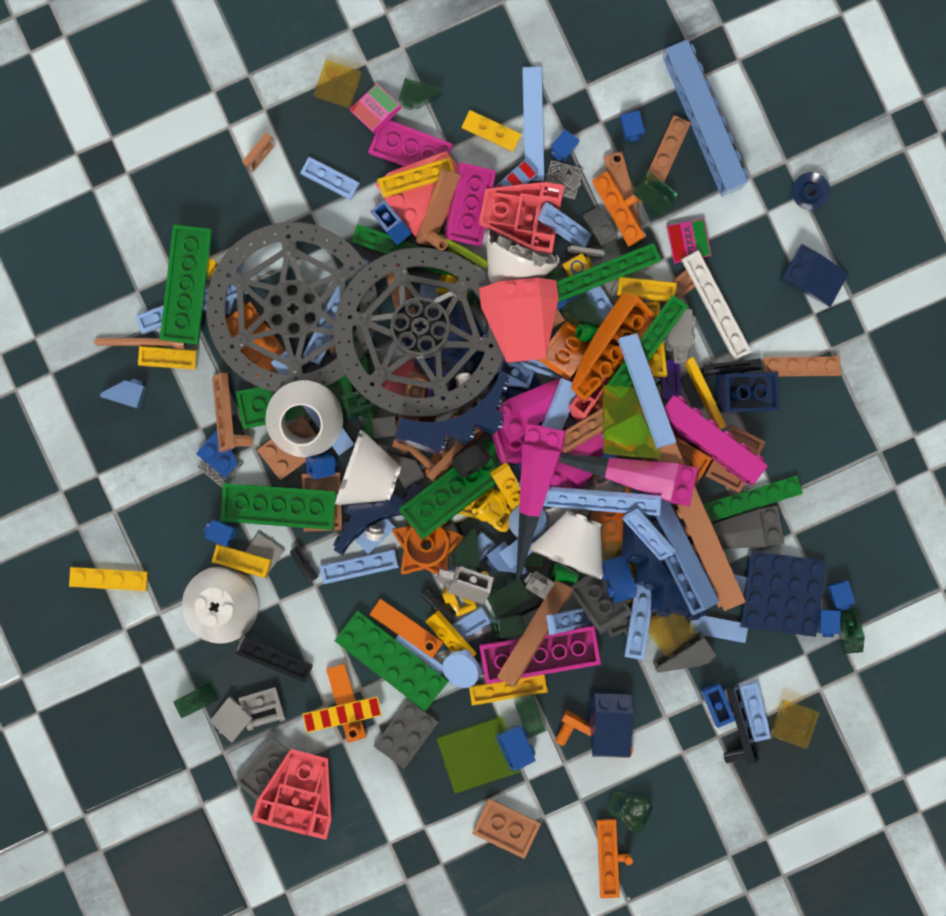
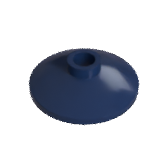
[792,172,830,211]

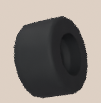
[451,444,490,478]

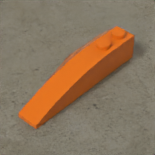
[571,293,657,400]

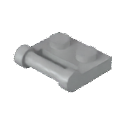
[238,687,286,731]

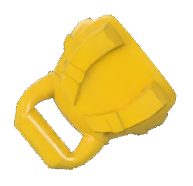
[472,488,512,532]

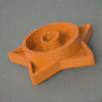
[392,526,464,575]

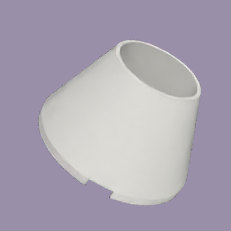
[266,380,343,457]

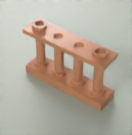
[399,407,484,482]

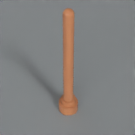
[94,338,186,349]

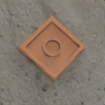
[242,132,275,173]

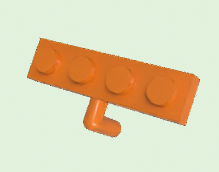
[592,171,646,246]
[596,819,633,899]

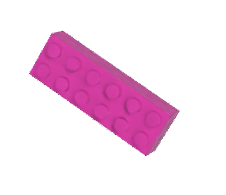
[664,395,768,486]
[479,625,601,684]

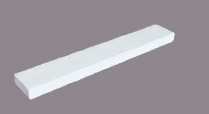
[681,250,752,361]

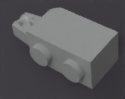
[666,309,696,364]
[436,567,494,604]
[524,570,555,600]

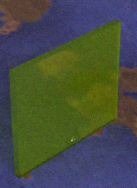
[603,385,661,459]
[437,717,521,794]

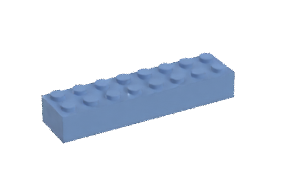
[663,40,749,197]

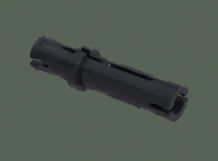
[703,358,762,377]

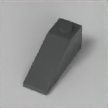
[653,631,717,673]

